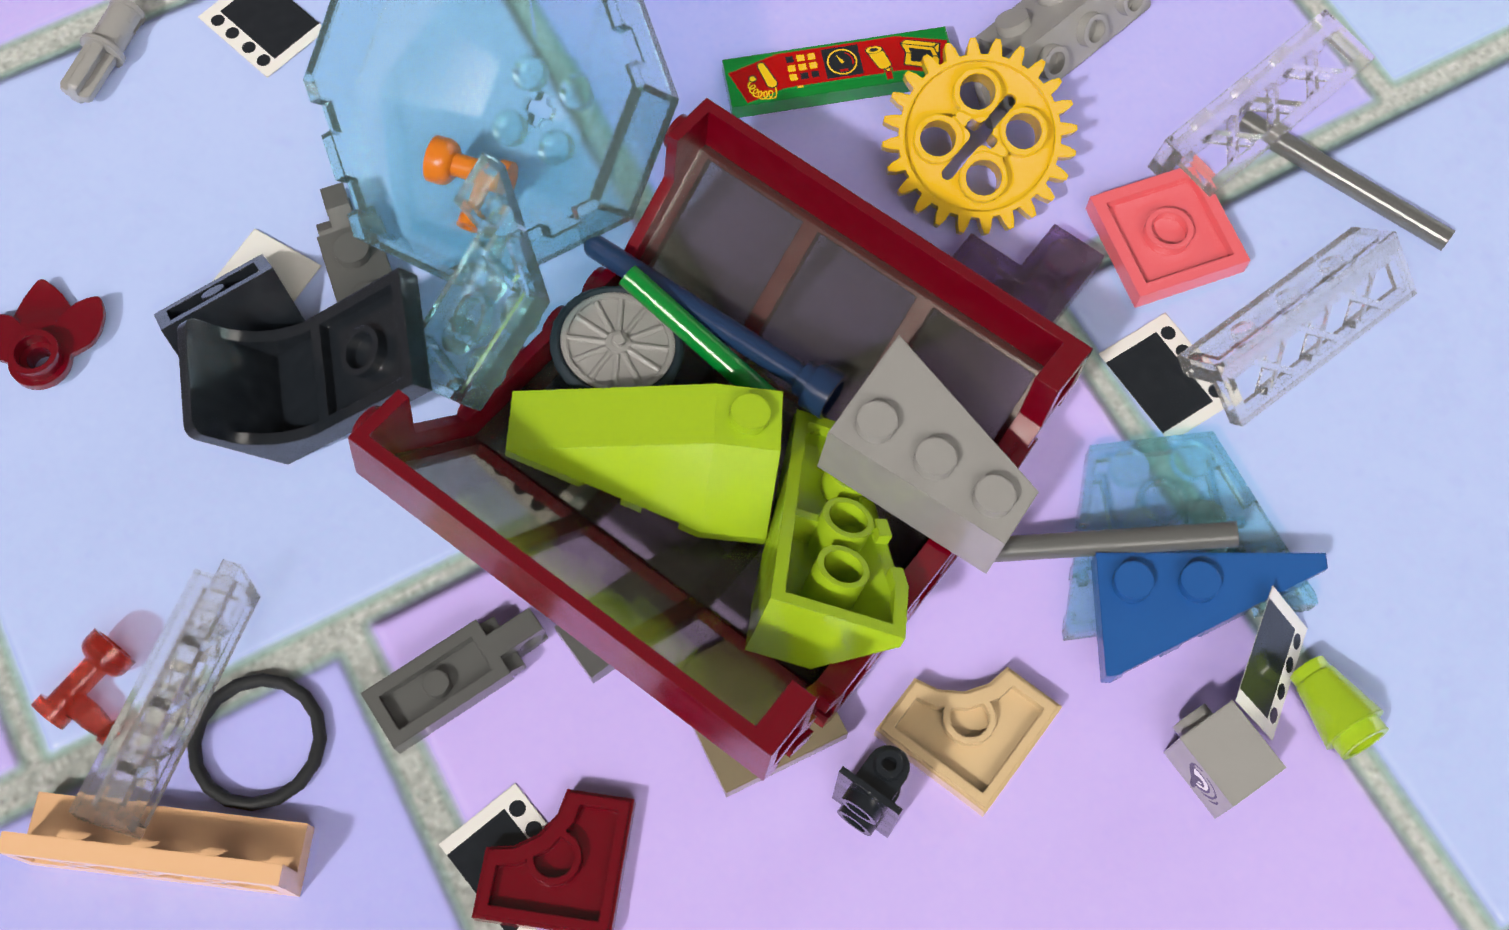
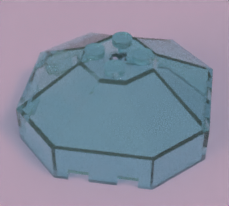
[303,0,679,290]

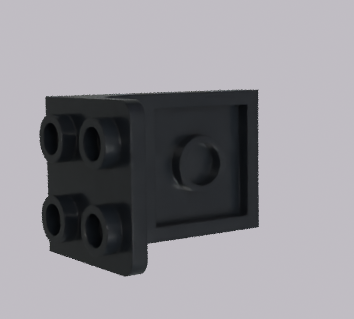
[177,267,432,465]

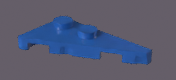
[1091,553,1328,683]

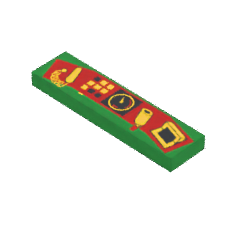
[722,26,950,118]

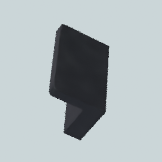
[154,254,305,357]

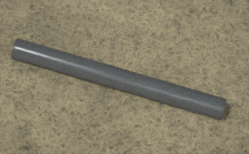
[1236,109,1455,251]
[994,521,1239,563]

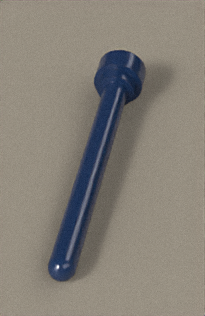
[584,234,848,419]

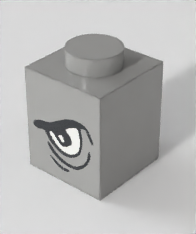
[1163,700,1286,819]

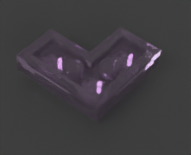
[952,223,1105,324]

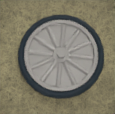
[550,286,685,389]

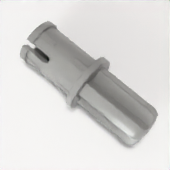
[60,0,146,104]

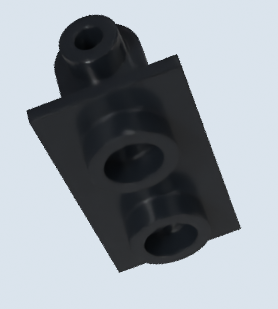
[832,745,910,838]

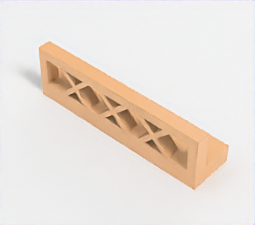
[0,792,315,897]

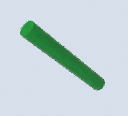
[619,265,777,391]

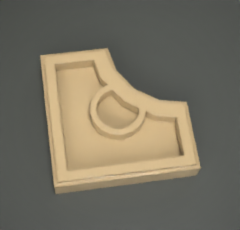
[874,667,1062,817]

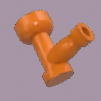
[423,135,518,233]

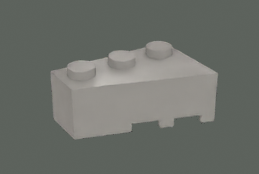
[817,335,1039,574]

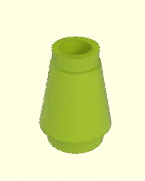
[1290,655,1389,760]

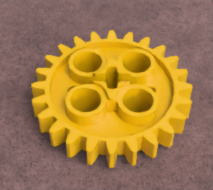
[881,38,1078,236]

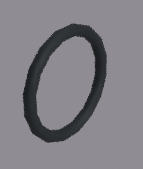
[187,673,327,811]

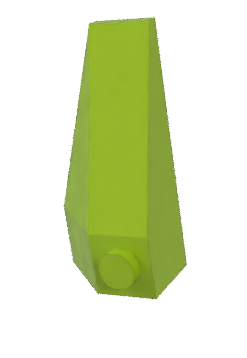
[505,384,783,544]
[745,409,909,669]

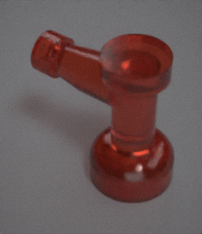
[31,628,136,750]

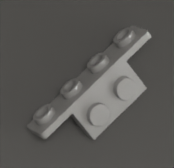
[974,0,1151,129]

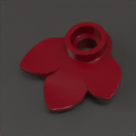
[0,279,106,390]

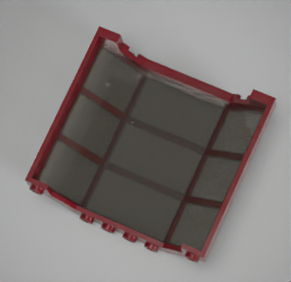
[347,98,1093,781]

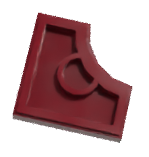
[471,789,636,930]

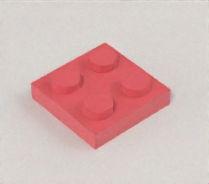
[1086,162,1251,308]

